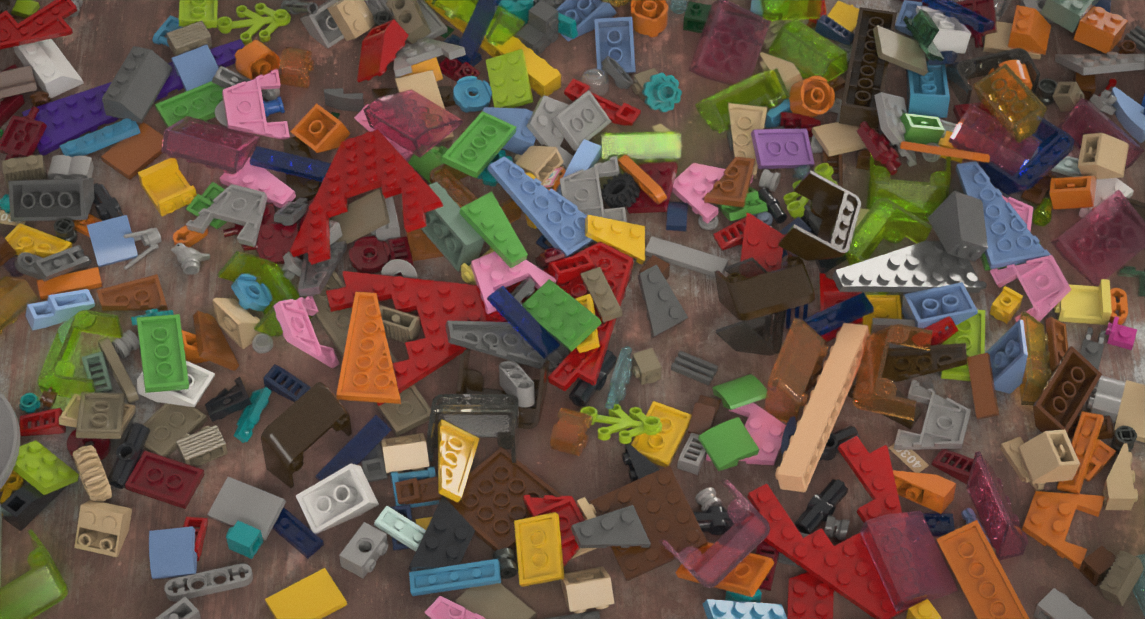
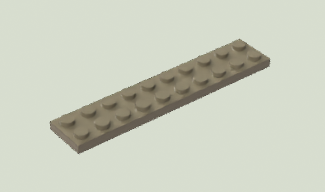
[296,271,434,437]

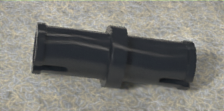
[758,188,787,224]

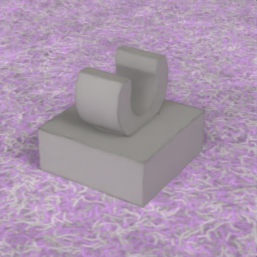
[1090,89,1117,115]
[282,252,303,280]

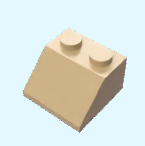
[327,0,374,41]
[213,298,262,349]
[381,433,429,473]
[560,567,614,613]

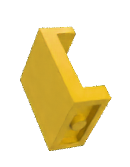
[138,156,197,216]

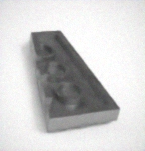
[298,241,347,296]

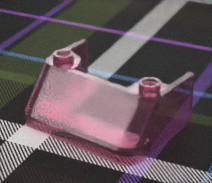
[659,479,770,588]

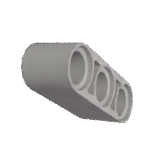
[499,361,535,407]

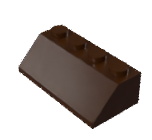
[1033,346,1102,433]

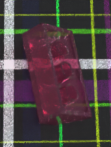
[1057,98,1145,169]

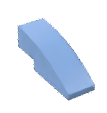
[1111,87,1145,143]
[557,139,602,195]
[25,289,95,330]

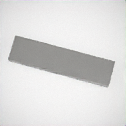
[645,236,728,277]

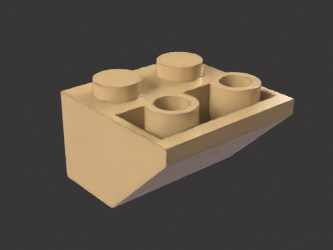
[1078,133,1129,179]
[1018,430,1080,484]
[74,500,132,557]

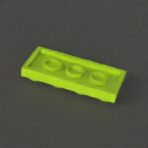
[941,310,985,381]

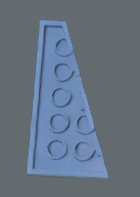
[487,157,594,258]
[956,161,1051,269]

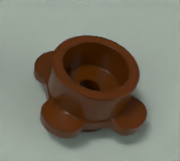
[1117,40,1138,54]
[30,91,51,107]
[40,386,58,410]

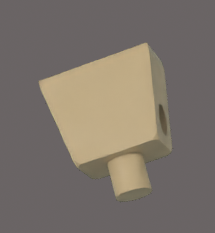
[514,146,564,185]

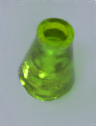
[1032,198,1052,226]

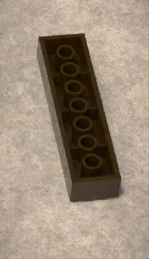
[839,7,897,129]

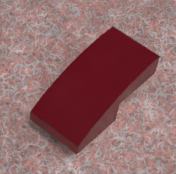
[439,57,481,82]
[779,112,821,137]
[535,248,565,267]

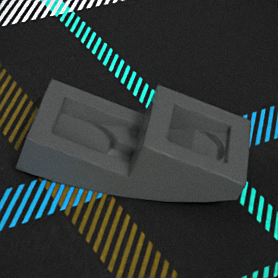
[324,88,364,112]
[358,440,387,482]

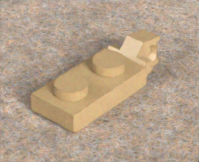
[1000,437,1046,491]

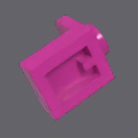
[1105,316,1137,350]

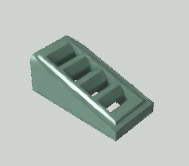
[82,351,113,393]

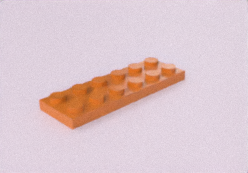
[936,520,1029,619]

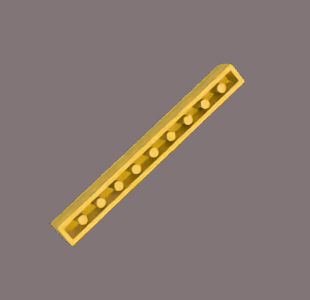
[424,0,561,97]

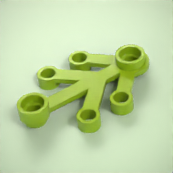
[217,3,291,45]
[783,163,838,219]
[580,404,662,444]

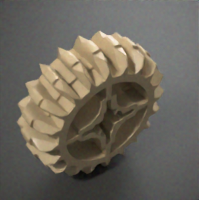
[73,445,112,502]

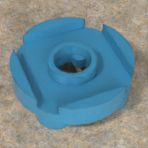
[453,76,492,113]
[231,274,272,311]

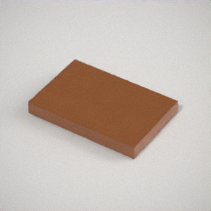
[101,122,172,180]

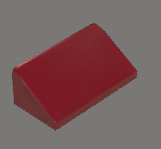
[0,94,25,127]

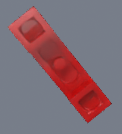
[564,78,641,126]

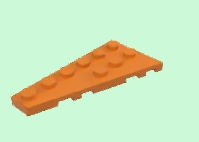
[336,292,401,404]

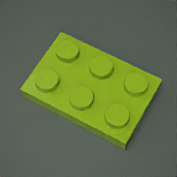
[179,0,218,29]
[486,49,533,108]
[13,440,79,495]

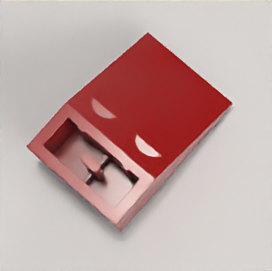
[357,19,409,82]

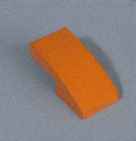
[1084,439,1116,482]

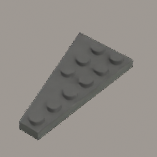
[445,321,571,372]

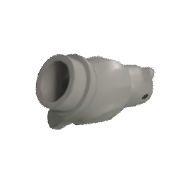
[171,243,210,275]

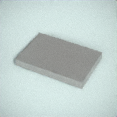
[551,90,612,151]
[207,477,286,540]

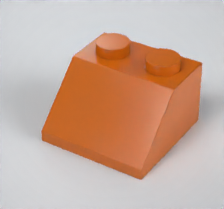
[1008,5,1051,55]
[290,103,351,153]

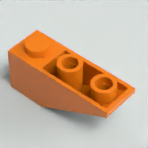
[893,470,956,514]

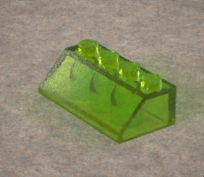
[768,18,848,82]
[600,131,681,162]

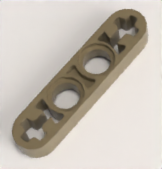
[98,337,139,404]

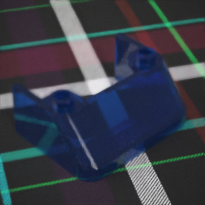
[979,111,1074,195]

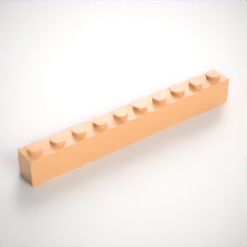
[775,323,871,492]

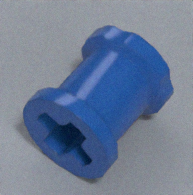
[263,96,285,117]

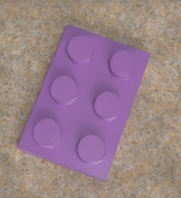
[751,129,815,169]

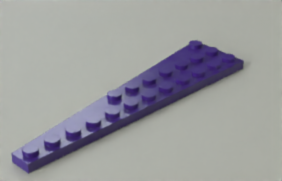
[22,39,244,156]

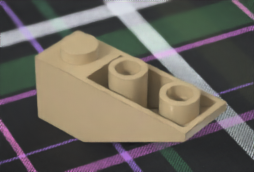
[759,52,803,98]
[1102,443,1138,511]

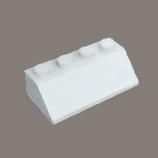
[13,39,83,98]

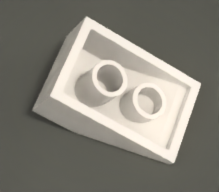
[916,6,971,54]
[137,361,215,407]
[296,463,379,535]

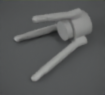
[123,227,162,270]

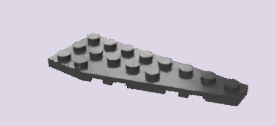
[832,241,983,293]

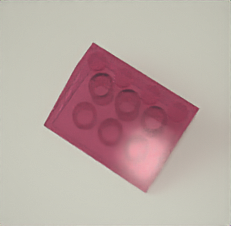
[689,0,771,90]
[364,89,463,158]
[948,105,1041,180]
[161,116,260,174]
[1051,190,1145,286]
[966,451,1028,561]
[860,511,958,612]

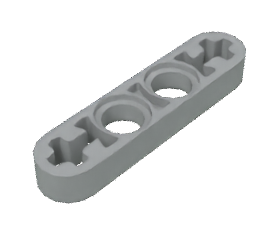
[164,564,253,602]

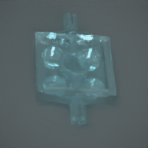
[605,347,632,409]

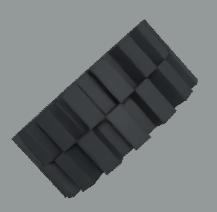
[601,173,640,209]

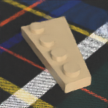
[728,103,767,179]

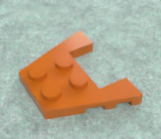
[1022,491,1105,569]

